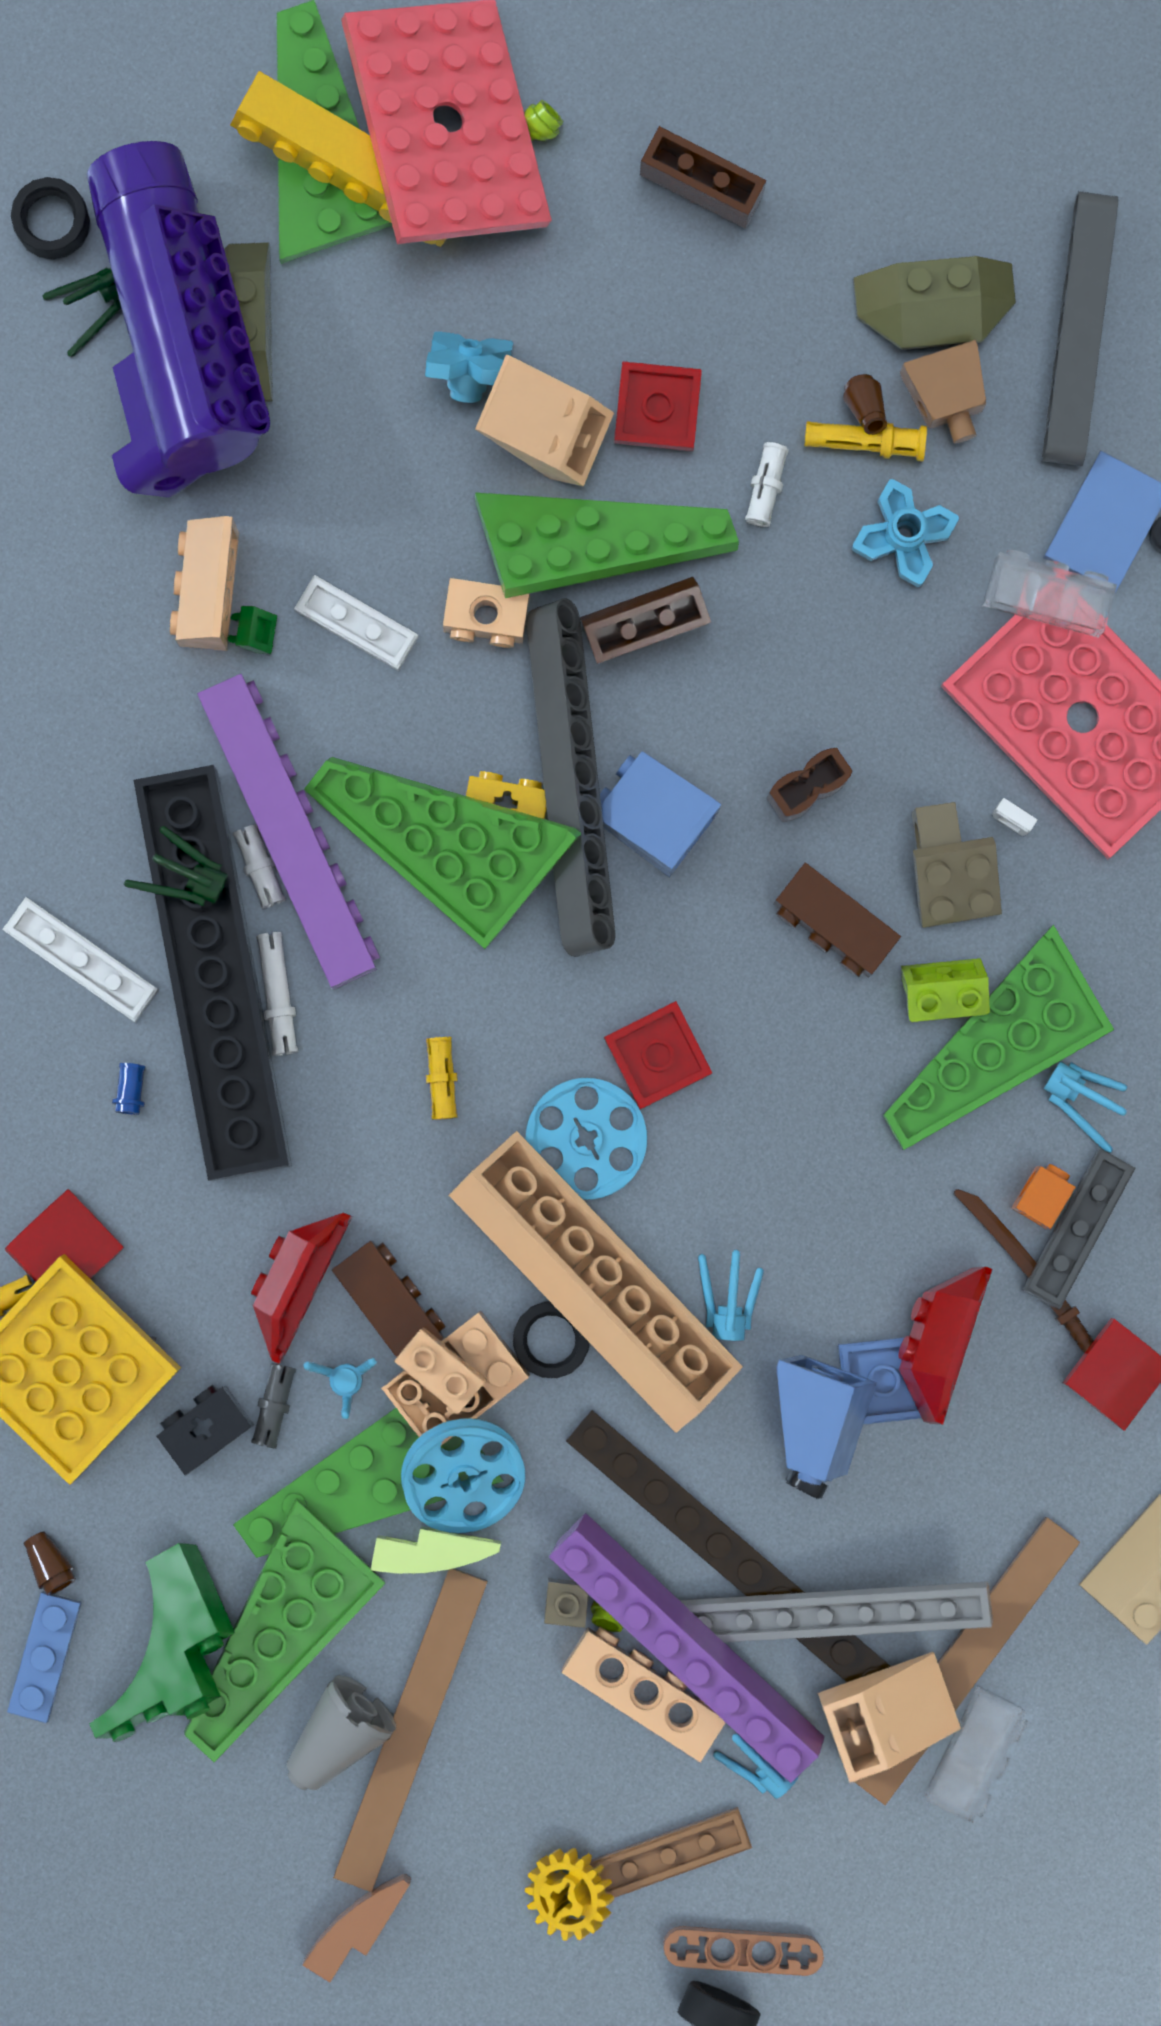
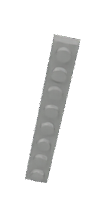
[679,1582,993,1642]

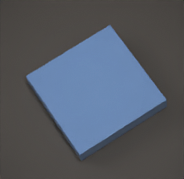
[838,1337,921,1424]

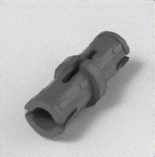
[251,1363,296,1449]

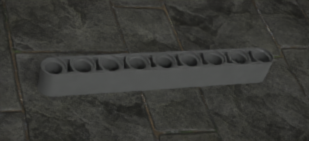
[526,598,615,957]

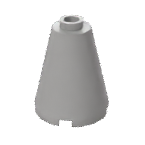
[286,1675,396,1790]

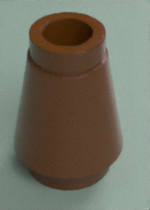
[843,374,887,435]
[23,1531,76,1596]

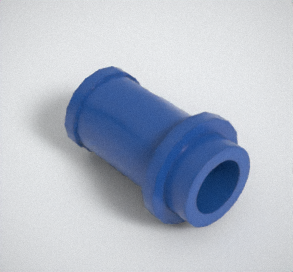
[112,1063,146,1115]

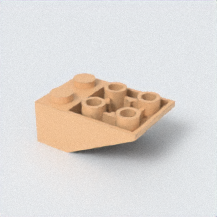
[475,355,614,486]
[381,1311,530,1446]
[818,1651,961,1783]

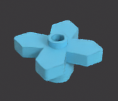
[425,331,513,403]
[852,479,959,587]

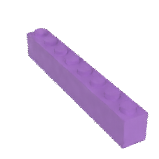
[197,674,380,990]
[549,1513,825,1783]

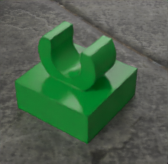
[227,606,277,655]

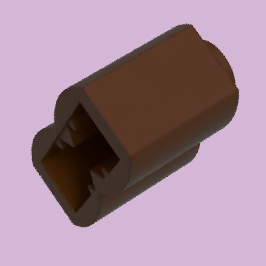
[767,748,853,822]

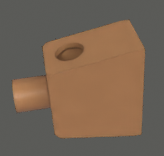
[900,340,986,443]

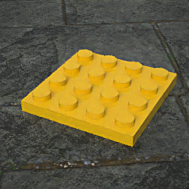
[0,1254,181,1485]

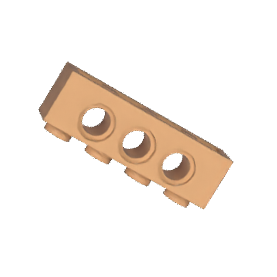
[561,1626,726,1763]

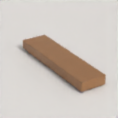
[590,1807,752,1898]

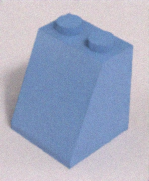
[600,751,721,878]
[777,1355,877,1485]

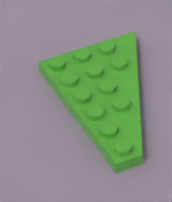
[304,757,582,949]

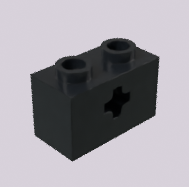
[156,1385,254,1476]

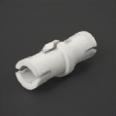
[745,442,789,527]
[233,824,286,909]

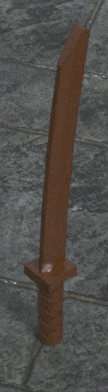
[954,1189,1094,1353]

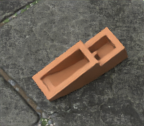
[302,1873,411,1983]

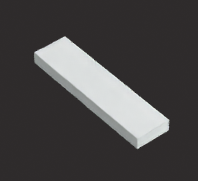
[2,897,159,1023]

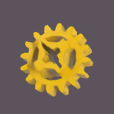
[525,1848,614,1941]

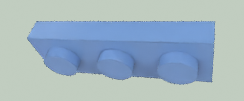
[7,1591,82,1723]

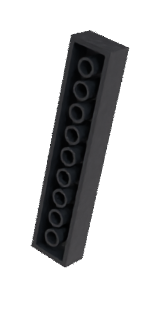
[133,765,292,1181]

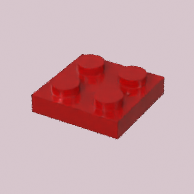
[614,361,702,451]
[604,1001,712,1110]

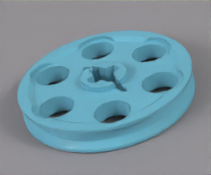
[525,1078,647,1200]
[401,1418,525,1533]

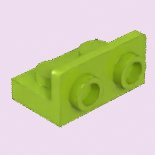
[901,958,990,1022]

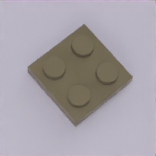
[913,837,1002,928]

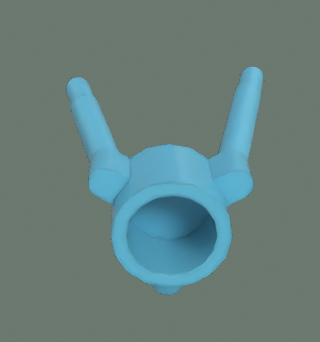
[1044,1061,1127,1153]
[698,1250,764,1341]
[303,1358,376,1419]
[713,1734,798,1799]

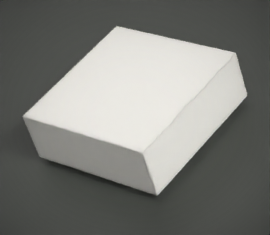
[992,798,1038,836]

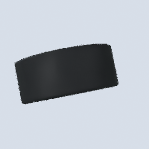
[11,177,90,259]
[513,1301,589,1378]
[677,1981,761,2026]

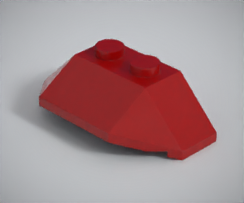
[251,1212,353,1364]
[898,1266,993,1425]

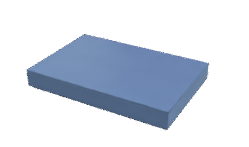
[1043,451,1161,595]

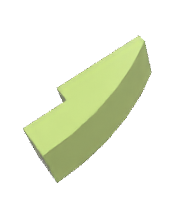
[371,1526,501,1574]

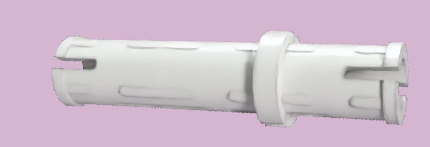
[256,932,298,1056]

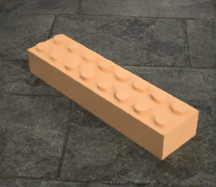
[449,1131,743,1433]

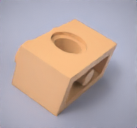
[443,578,530,648]
[394,1327,487,1414]

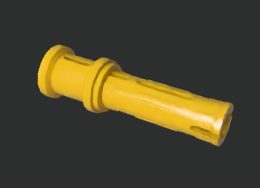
[804,421,927,462]

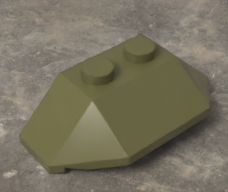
[224,242,273,402]
[853,256,1016,350]

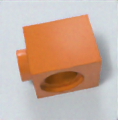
[1011,1164,1076,1229]

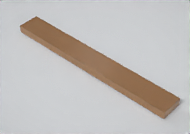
[854,1517,1080,1805]
[333,1568,488,1892]

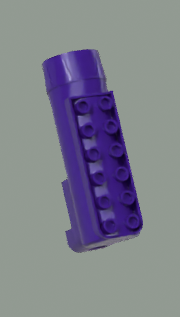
[87,141,270,498]

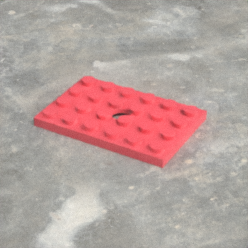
[341,0,552,244]
[941,574,1161,859]

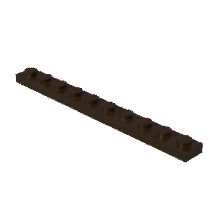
[566,1410,891,1682]

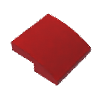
[4,1189,124,1282]
[1062,1318,1161,1431]

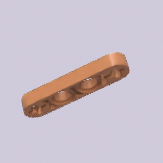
[663,1926,824,1976]

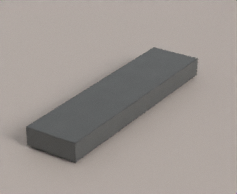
[1022,1148,1136,1310]

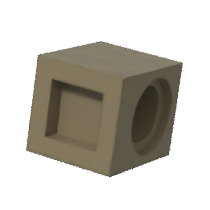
[911,802,962,849]
[544,1578,589,1628]

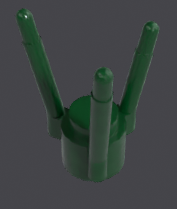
[43,267,122,357]
[124,826,228,906]

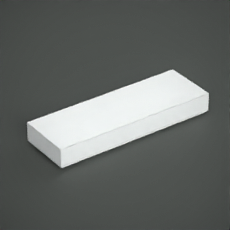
[294,575,419,671]

